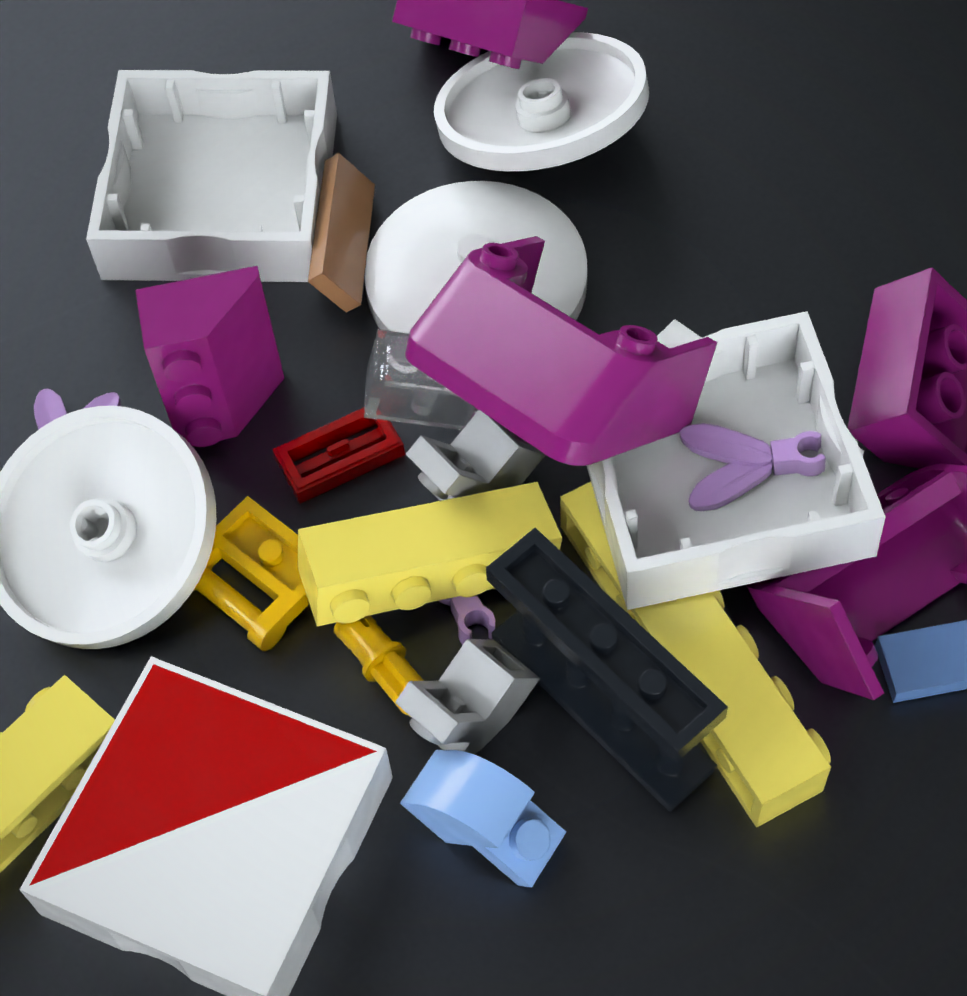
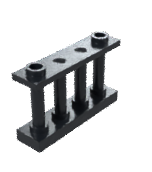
[486,528,728,812]

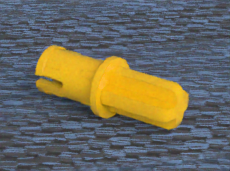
[334,615,424,717]

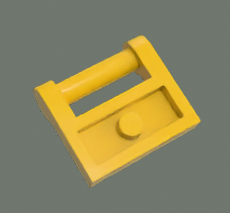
[193,496,309,651]

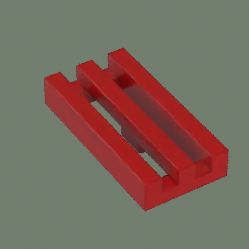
[272,401,405,504]

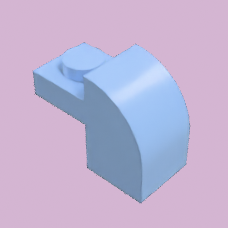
[400,750,566,887]

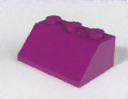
[392,0,588,69]
[135,266,285,447]
[848,268,967,469]

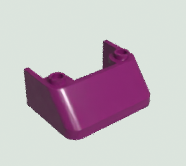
[405,236,718,466]
[746,463,967,700]

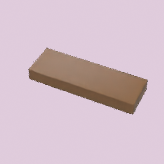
[308,153,375,313]

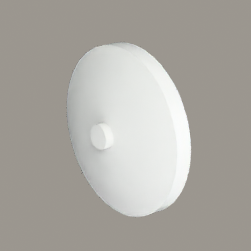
[434,32,649,171]
[364,181,587,353]
[0,406,217,649]

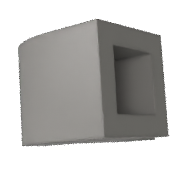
[406,410,545,501]
[395,639,540,754]

